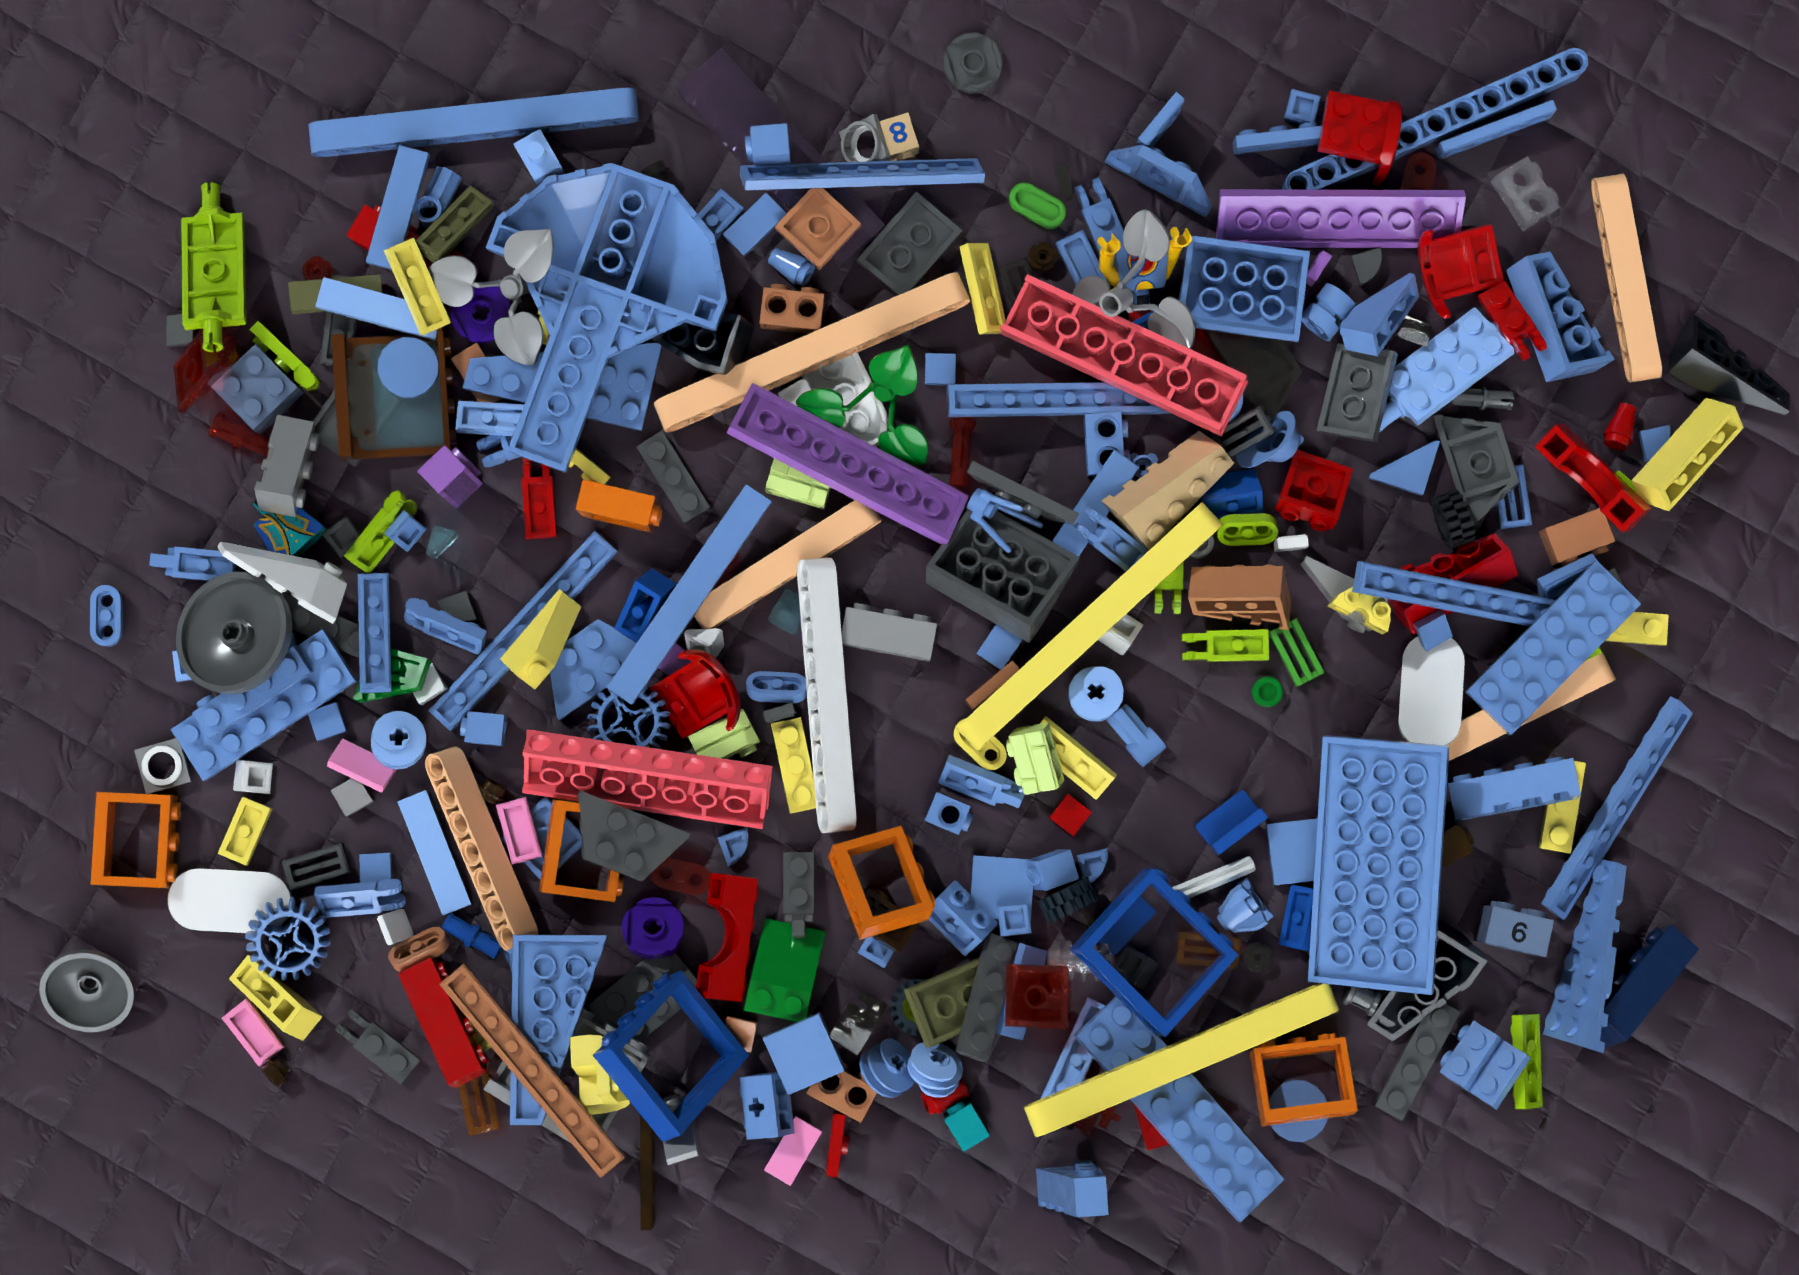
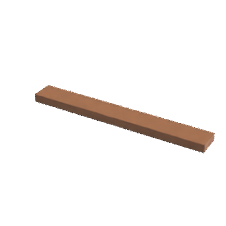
[439,963,626,1178]

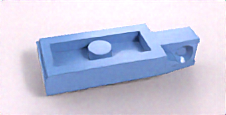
[149,546,237,581]
[938,755,1025,808]

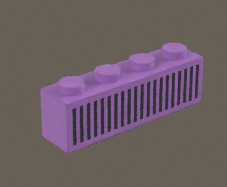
[417,445,483,509]

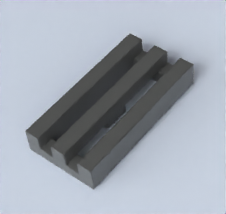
[1210,404,1277,458]
[282,843,351,891]

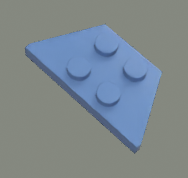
[1104,145,1212,217]
[550,619,636,721]

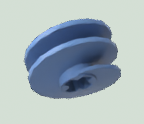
[859,1038,915,1098]

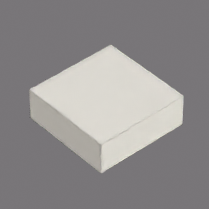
[1273,534,1309,552]

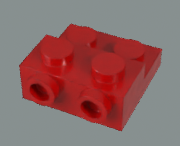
[1275,449,1353,531]

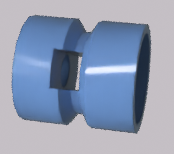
[1301,283,1356,341]

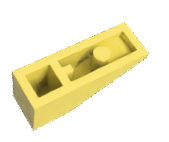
[500,589,581,689]
[229,955,323,1041]

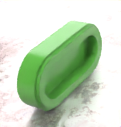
[1009,183,1066,229]

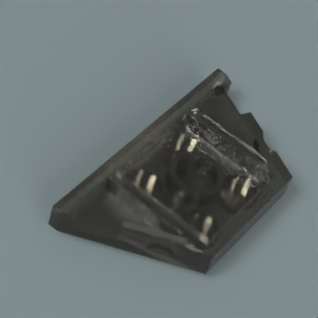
[1202,330,1303,425]

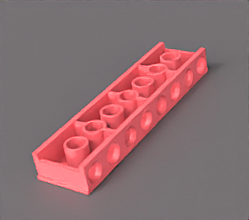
[1000,274,1248,437]
[522,729,773,829]

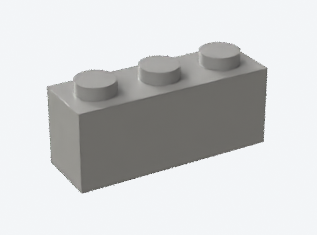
[841,603,937,662]

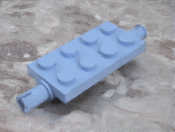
[1379,307,1514,432]

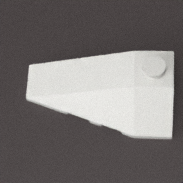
[217,542,347,624]

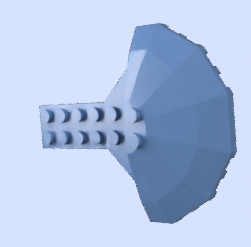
[486,163,728,473]

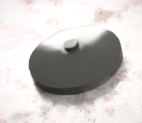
[176,572,292,694]

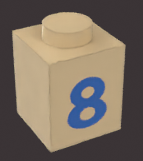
[879,112,919,161]

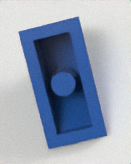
[614,568,677,643]

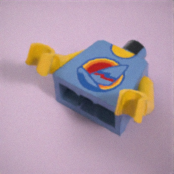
[1097,227,1192,305]

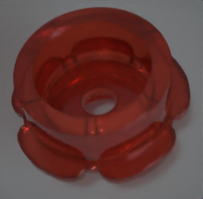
[302,256,332,281]

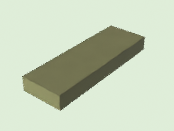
[416,185,494,263]
[288,274,382,314]

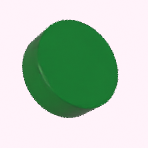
[1251,676,1283,708]

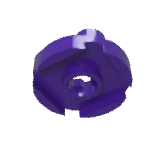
[450,286,511,344]
[622,897,684,959]

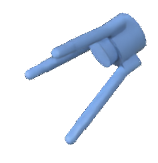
[967,488,1043,553]

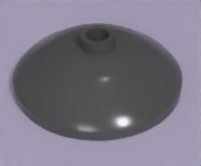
[39,950,135,1032]

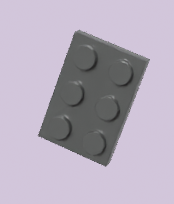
[857,191,962,296]
[1316,343,1398,442]

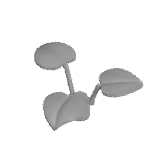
[1072,209,1195,349]
[428,229,554,365]

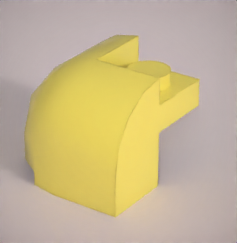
[570,1035,630,1115]

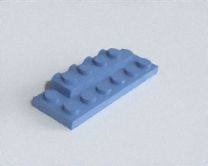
[170,629,358,781]

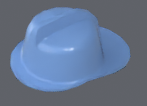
[1236,411,1304,468]

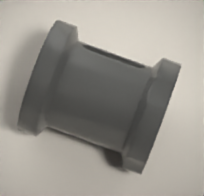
[1342,986,1382,1017]

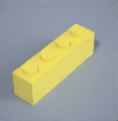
[1631,398,1744,511]

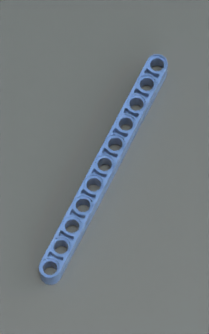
[1282,48,1588,190]
[308,88,639,157]

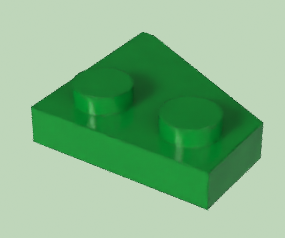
[353,649,432,703]

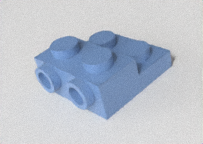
[1440,1021,1531,1110]

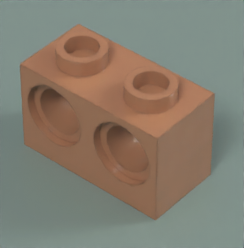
[759,284,825,334]
[806,1062,877,1123]

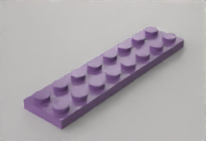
[1216,189,1466,248]
[727,383,969,545]

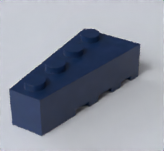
[1600,924,1699,1048]

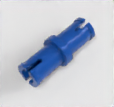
[441,913,503,960]

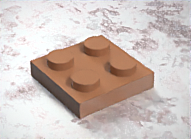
[775,188,861,270]

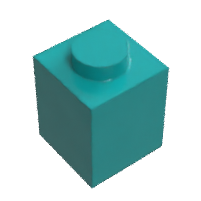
[944,1100,990,1152]

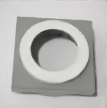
[839,114,890,162]
[134,738,192,794]

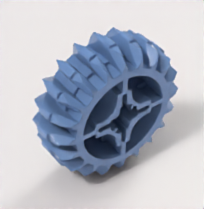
[588,684,671,749]
[245,897,330,981]

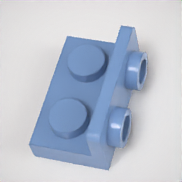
[929,881,998,956]

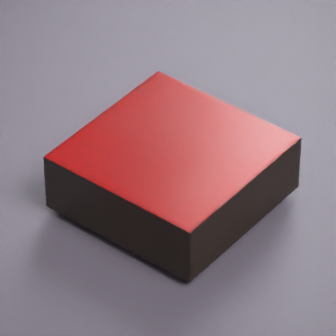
[1049,794,1092,837]

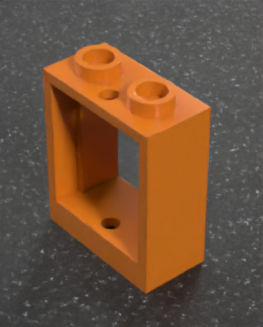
[576,479,663,533]

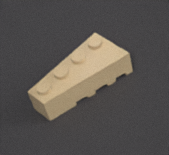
[1101,431,1234,550]

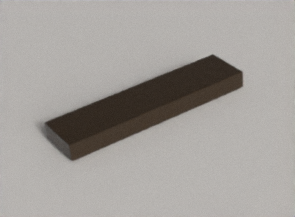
[640,1114,655,1230]

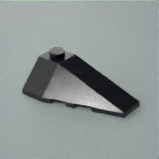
[651,312,754,375]
[1668,314,1790,415]
[1367,918,1488,1041]

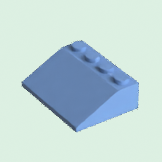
[1179,236,1310,342]

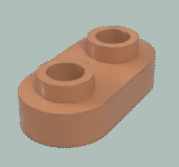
[388,927,450,972]

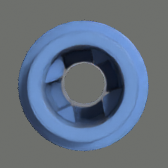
[768,248,815,286]

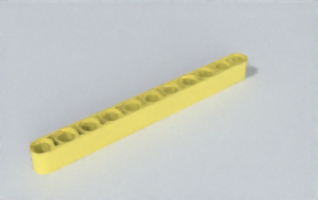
[957,502,1223,751]
[1024,983,1340,1137]

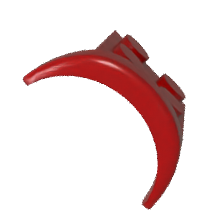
[1317,90,1402,187]
[1418,224,1504,319]
[649,649,741,739]

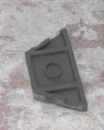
[1433,415,1520,527]
[967,461,1079,525]
[577,791,690,881]

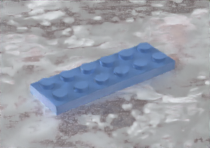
[1465,561,1641,735]

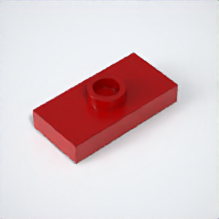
[826,1111,849,1177]

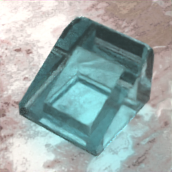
[426,525,460,559]
[768,588,801,635]

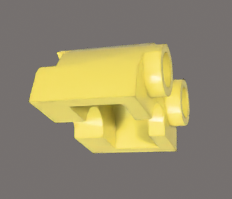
[1328,587,1391,634]

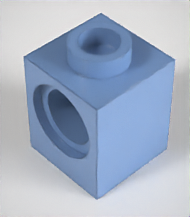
[460,711,508,747]
[925,792,973,835]
[1026,849,1079,891]

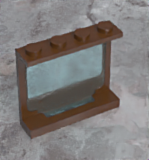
[331,329,457,460]

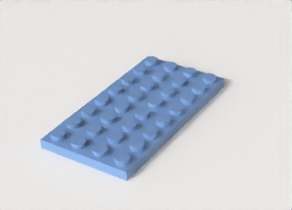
[1308,735,1450,995]

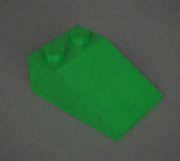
[744,918,825,1022]

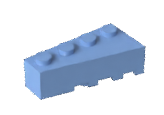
[1506,252,1615,382]
[1448,757,1581,822]

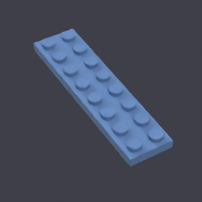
[1074,996,1285,1222]

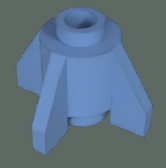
[1217,877,1274,933]

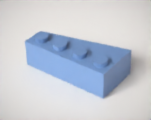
[1036,1159,1109,1217]

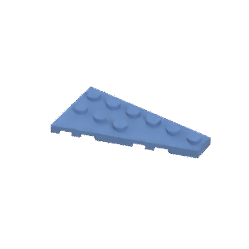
[463,343,662,432]
[1543,860,1627,1053]
[510,935,608,1125]

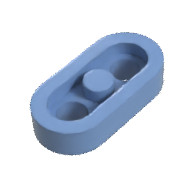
[90,585,124,647]
[746,671,807,703]

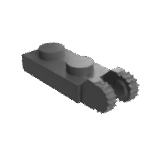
[335,1008,422,1085]

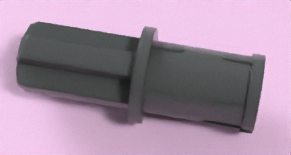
[1451,386,1514,411]

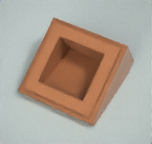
[725,1016,758,1053]

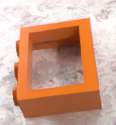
[90,792,181,888]
[539,800,623,902]
[828,826,935,940]
[1250,1033,1358,1127]

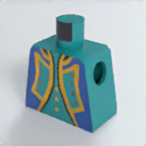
[253,499,328,557]

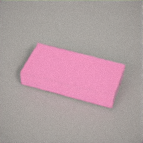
[327,738,396,793]
[496,797,543,865]
[222,998,285,1066]
[764,1116,822,1186]

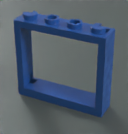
[1069,868,1238,1037]
[593,970,749,1142]

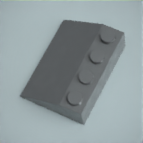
[926,510,1080,643]

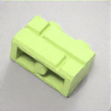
[765,458,831,509]
[688,709,760,759]
[1006,722,1064,795]

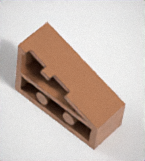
[1188,564,1292,630]

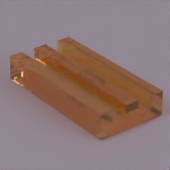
[1176,932,1241,969]
[459,1067,500,1136]

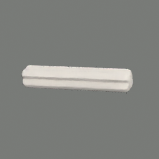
[1172,856,1256,898]

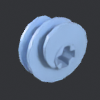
[1068,666,1124,722]
[371,711,426,770]
[907,1042,963,1098]

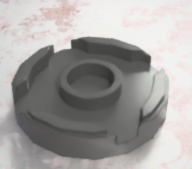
[943,32,1003,93]

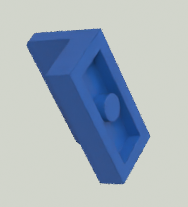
[1200,468,1264,519]
[1195,790,1268,855]
[1278,884,1313,952]
[1099,895,1156,955]

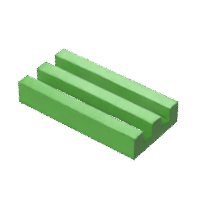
[1268,618,1324,687]

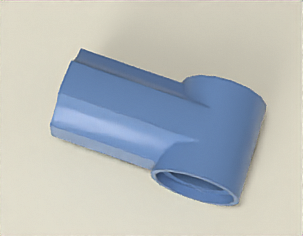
[415,166,462,229]
[1106,703,1166,767]

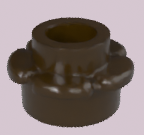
[1028,242,1058,271]
[478,778,508,805]
[261,1059,289,1087]

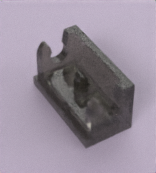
[828,993,888,1055]

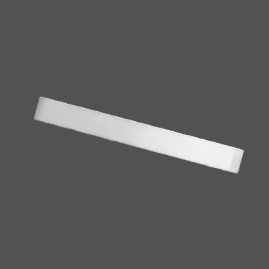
[797,558,856,833]

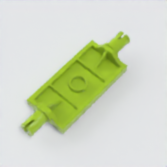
[181,182,247,352]

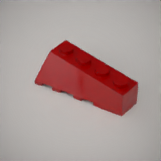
[1388,533,1518,635]

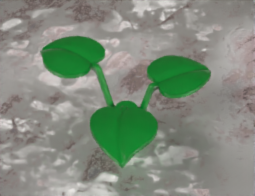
[796,345,929,466]

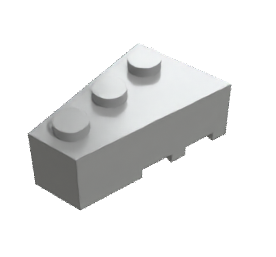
[254,415,320,517]

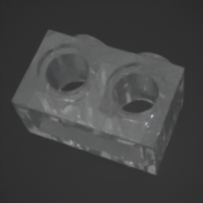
[1491,156,1560,232]

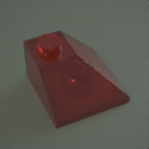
[173,329,239,413]
[1005,964,1072,1029]

